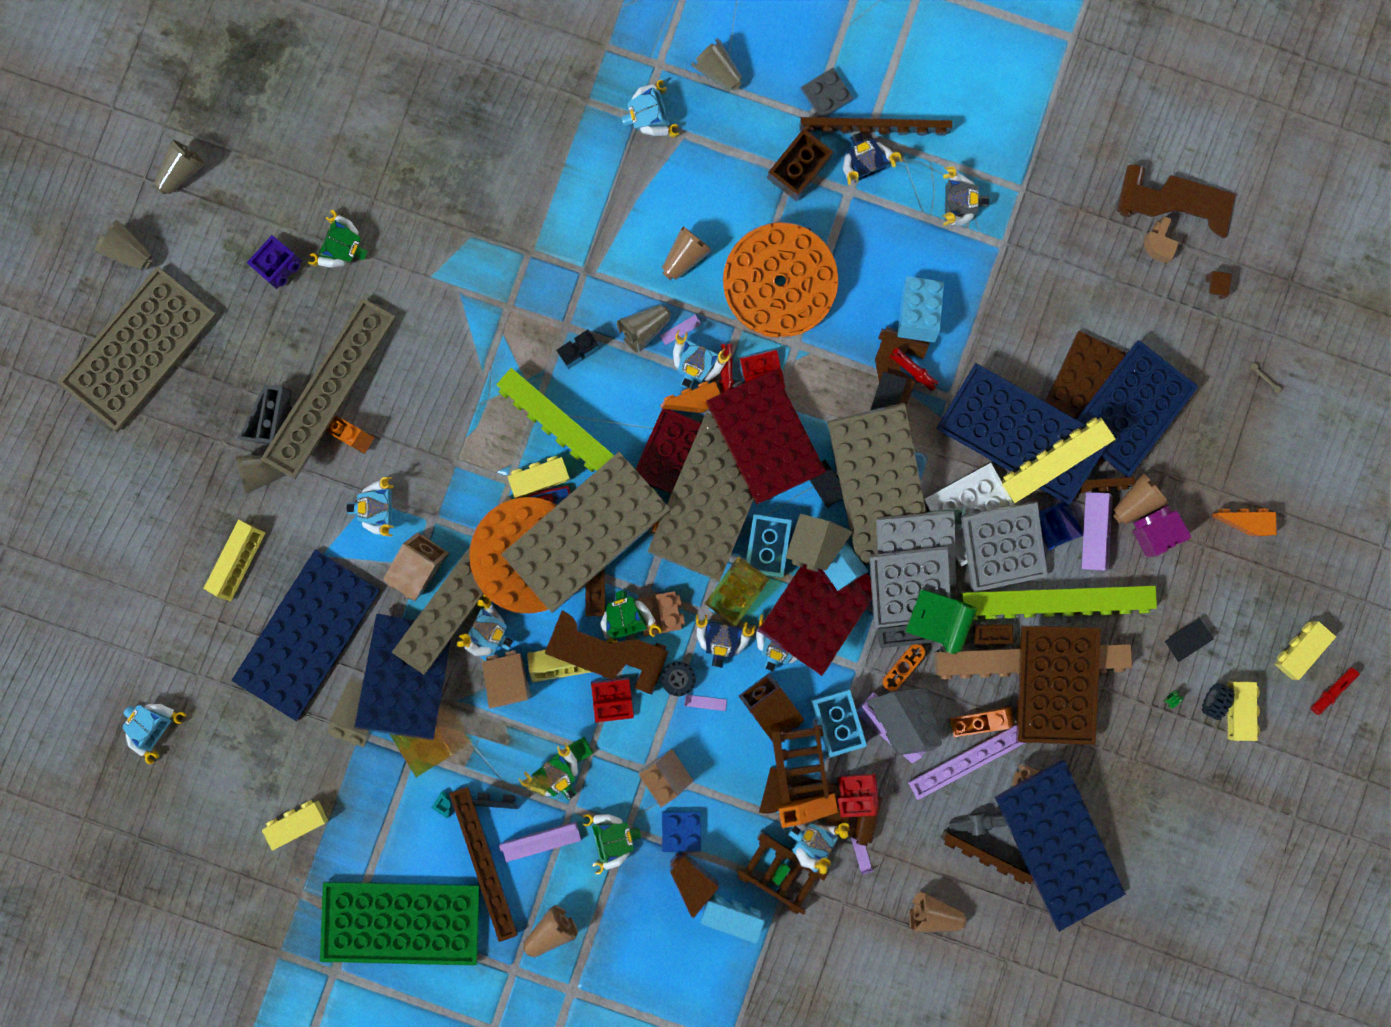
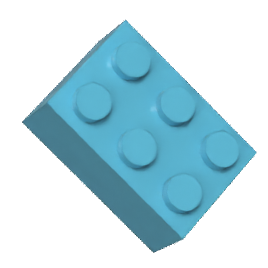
[897,276,944,343]
[744,514,792,578]
[811,689,867,757]
[700,893,765,944]

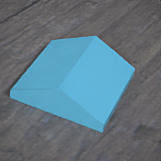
[823,541,868,591]

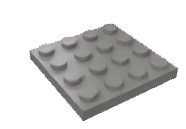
[961,501,1048,592]
[876,511,956,586]
[869,546,950,629]

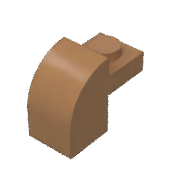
[1144,216,1179,264]

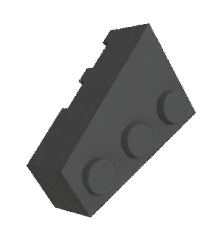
[237,384,292,445]

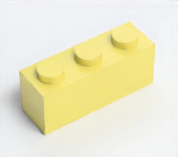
[507,456,571,499]
[1274,621,1336,680]
[1227,681,1260,741]
[262,800,329,851]

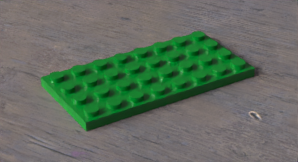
[320,881,480,966]

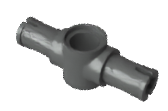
[949,813,1008,835]

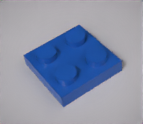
[662,811,701,852]

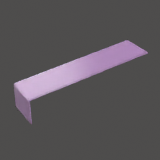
[660,314,701,345]
[684,695,727,711]
[851,837,873,875]

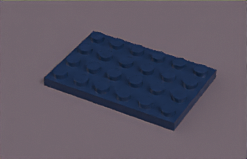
[1076,340,1199,477]
[354,613,451,740]

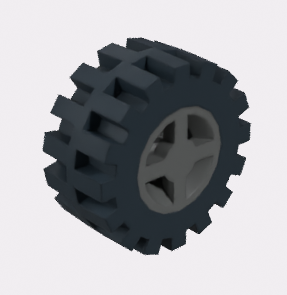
[661,661,696,696]
[1202,682,1235,720]

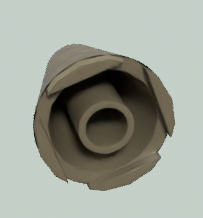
[691,38,742,91]
[154,140,205,194]
[95,220,153,271]
[617,305,671,353]
[236,455,286,494]

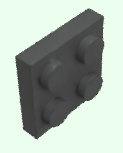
[801,67,853,118]

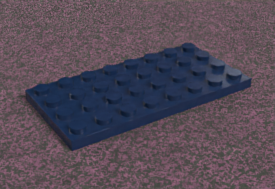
[936,362,1108,505]
[231,549,381,721]
[994,760,1126,932]

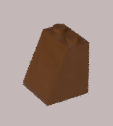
[739,673,805,741]
[670,852,719,918]

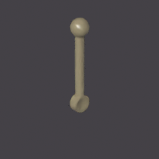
[1249,363,1282,393]

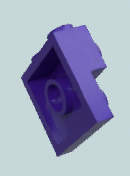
[247,235,302,289]

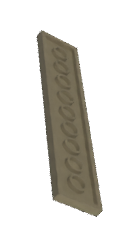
[261,298,396,480]
[392,496,512,675]

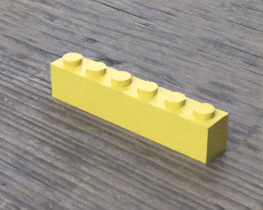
[1002,418,1115,503]

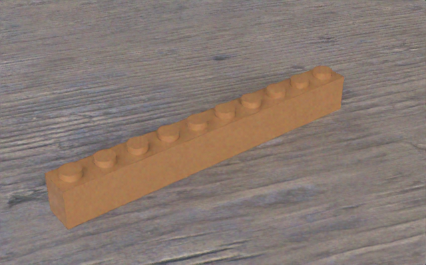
[934,644,1132,679]

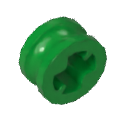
[1164,690,1184,709]

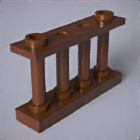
[770,718,831,805]
[736,830,828,915]

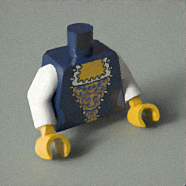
[843,133,903,185]
[696,614,756,668]

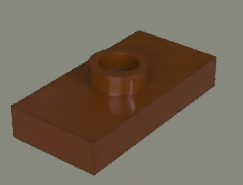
[973,624,1014,644]

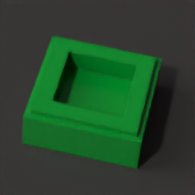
[569,736,594,763]
[772,863,791,885]

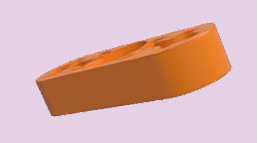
[882,644,925,691]

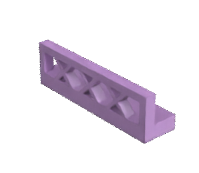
[499,821,582,862]

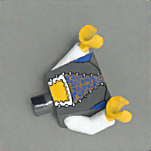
[942,166,989,226]

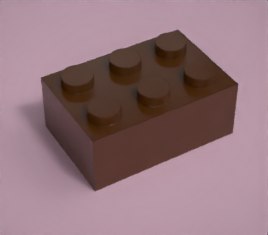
[767,128,833,202]

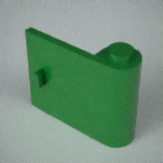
[905,589,977,654]

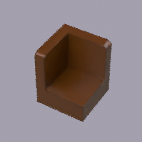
[1206,271,1232,300]

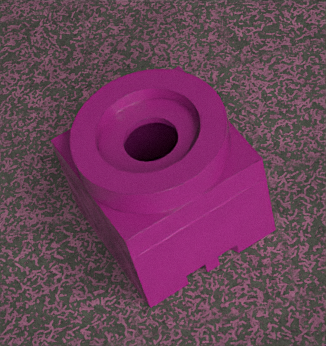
[1132,505,1192,557]

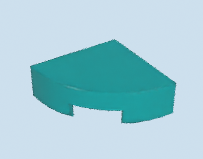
[431,791,451,818]

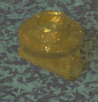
[526,775,550,796]

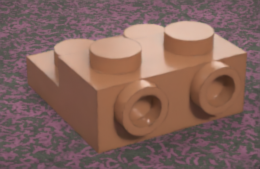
[637,591,685,636]

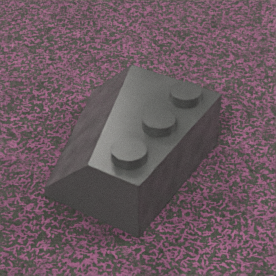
[867,688,942,755]

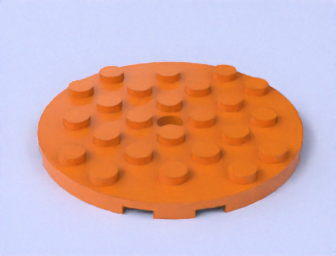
[723,222,838,338]
[469,497,557,614]

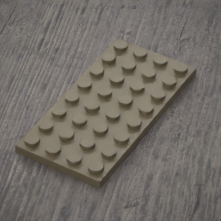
[57,266,217,432]
[827,403,926,565]
[647,412,753,582]
[501,452,671,613]

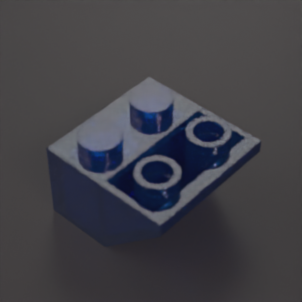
[1039,502,1084,550]

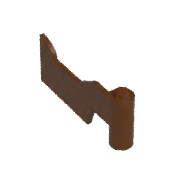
[1117,165,1236,238]
[870,326,930,410]
[544,610,669,695]
[759,767,883,846]

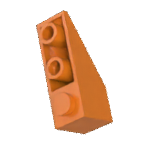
[660,381,720,413]
[326,416,374,454]
[1212,509,1277,536]
[950,706,1015,737]
[777,793,838,828]

